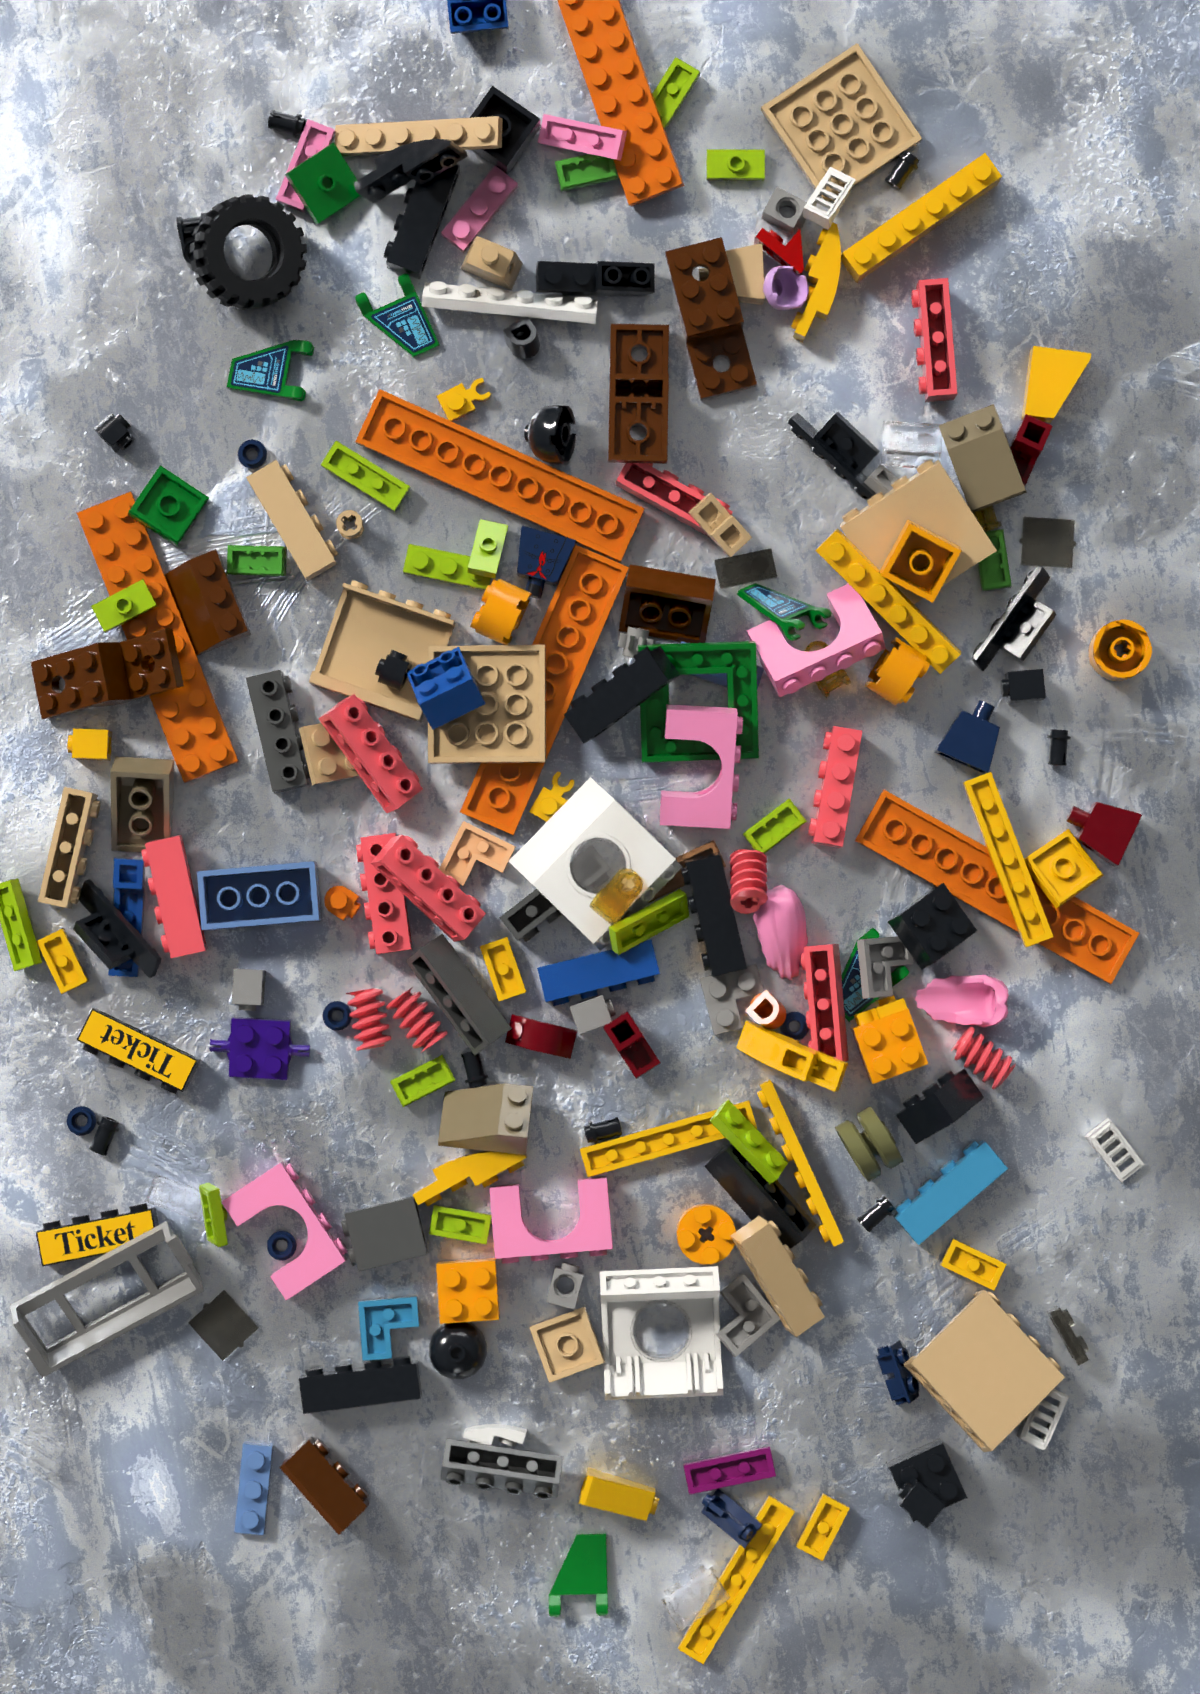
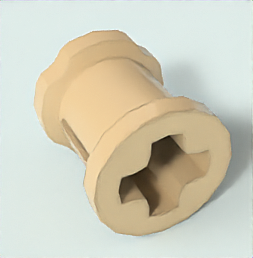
[336,510,364,540]

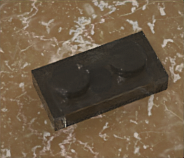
[714,548,777,590]
[1046,1305,1089,1366]

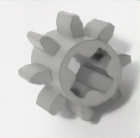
[618,626,654,658]

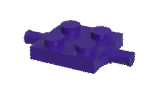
[209,1017,310,1080]

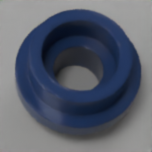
[238,440,267,469]
[323,1001,352,1030]
[780,1012,809,1040]
[67,1106,97,1136]
[267,1231,297,1260]

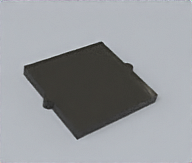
[1019,517,1076,568]
[188,1290,259,1361]

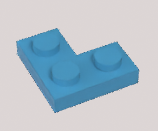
[358,1296,420,1361]

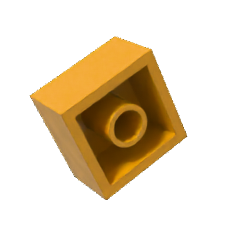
[880,520,962,603]
[850,1009,928,1084]
[436,1258,500,1324]

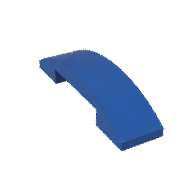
[108,858,145,977]

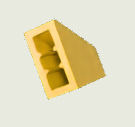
[1021,346,1091,423]
[579,1467,659,1521]

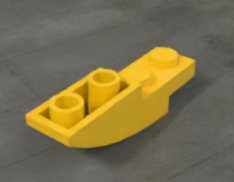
[791,223,841,342]
[736,1020,848,1092]
[413,1151,527,1206]

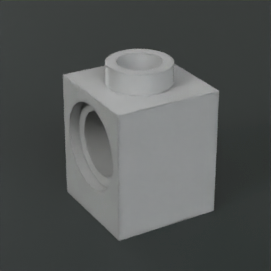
[762,186,807,234]
[232,969,266,1011]
[570,995,616,1035]
[546,1262,584,1310]

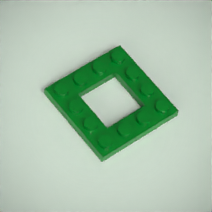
[638,641,759,762]

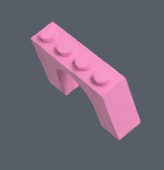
[747,584,886,698]
[659,704,743,829]
[222,1161,348,1301]
[489,1177,613,1263]

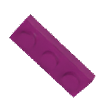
[683,1446,776,1495]

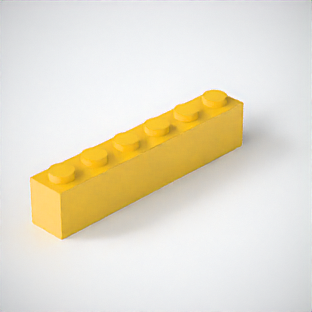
[841,153,1002,283]

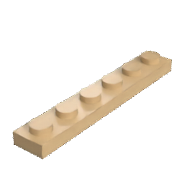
[335,116,503,156]

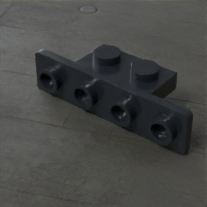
[787,412,880,499]
[972,565,1057,671]
[73,879,162,978]

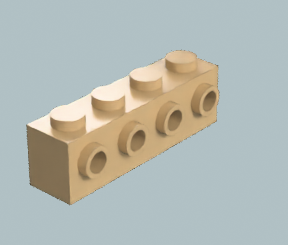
[246,460,338,582]
[38,787,101,909]
[731,1216,825,1337]

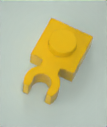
[436,378,491,422]
[529,771,574,822]
[854,995,908,1026]

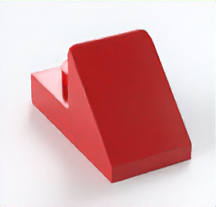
[754,228,804,275]

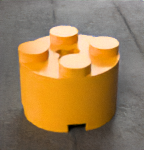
[470,578,532,645]
[1088,619,1152,681]
[865,637,930,705]
[676,1203,736,1265]

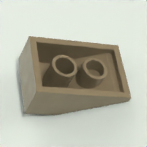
[939,404,1027,513]
[110,756,174,852]
[438,1083,533,1155]

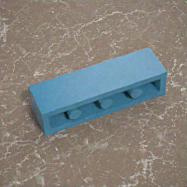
[893,1140,1008,1245]

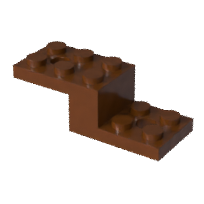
[665,237,757,401]
[608,324,669,464]
[30,629,184,719]

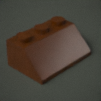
[165,549,251,656]
[619,564,716,643]
[280,1436,369,1535]

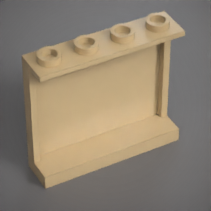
[840,459,997,604]
[309,580,455,722]
[904,1290,1065,1452]

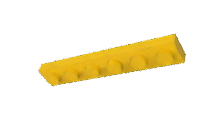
[816,528,962,674]
[963,772,1053,947]
[757,1080,844,1247]
[580,1100,757,1177]
[678,1495,795,1664]

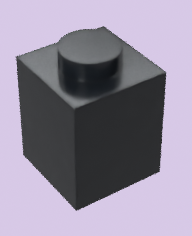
[1000,669,1046,704]
[897,1478,946,1528]

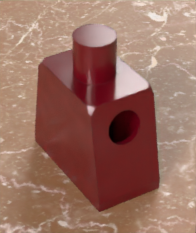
[1066,802,1142,867]

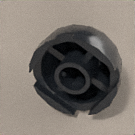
[524,405,576,464]
[429,1322,487,1379]

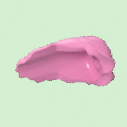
[752,885,808,980]
[915,975,1008,1028]

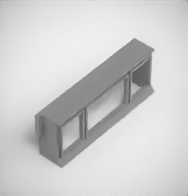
[10,1221,204,1378]

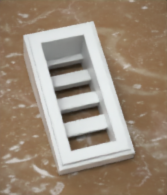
[803,167,856,229]
[1085,1118,1145,1183]
[1016,1389,1069,1451]

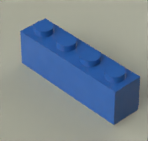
[537,940,660,1006]

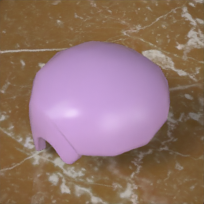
[763,266,809,310]

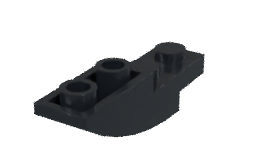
[354,139,468,203]
[536,261,655,296]

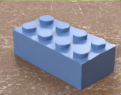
[197,861,322,931]

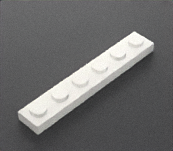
[421,281,598,324]

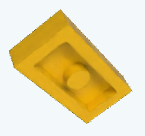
[36,928,89,994]
[480,937,526,1002]
[940,1238,1007,1291]
[796,1493,850,1561]

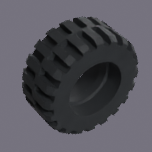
[189,194,307,310]

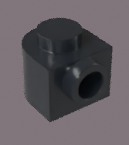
[503,317,540,359]
[94,413,135,453]
[375,649,413,691]

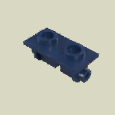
[876,1340,919,1405]
[701,1488,763,1548]

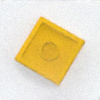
[1024,829,1104,909]

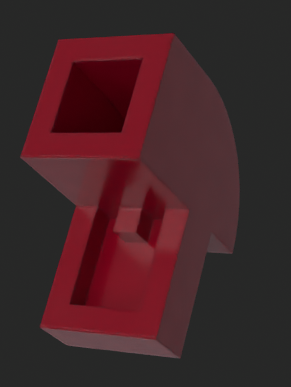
[1010,414,1053,486]
[603,1011,661,1079]
[505,1014,578,1059]

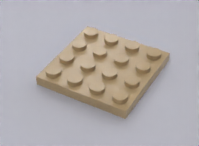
[761,43,922,202]
[428,645,546,764]

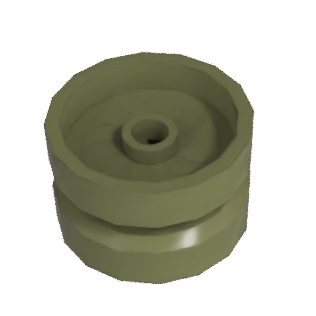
[834,1106,903,1183]

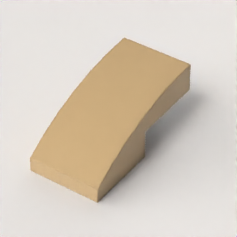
[688,493,752,557]

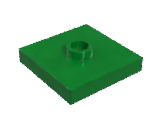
[285,142,361,224]
[128,465,209,547]

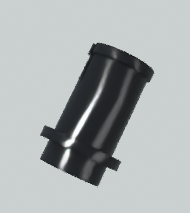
[268,110,307,137]
[885,151,919,190]
[1047,729,1071,766]
[461,1051,488,1088]
[89,1116,119,1156]
[583,1117,622,1144]
[857,1195,895,1233]

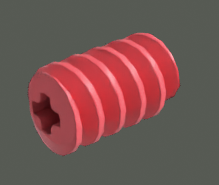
[730,849,768,914]
[386,987,448,1053]
[346,988,392,1051]
[951,1026,1016,1090]

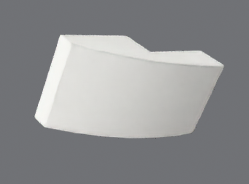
[463,1424,527,1447]

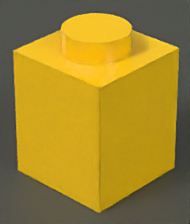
[67,728,112,761]

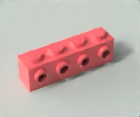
[911,278,957,402]
[616,463,733,537]
[318,694,423,813]
[808,726,862,848]
[356,833,413,954]
[141,835,208,958]
[370,835,486,942]
[801,944,849,1062]

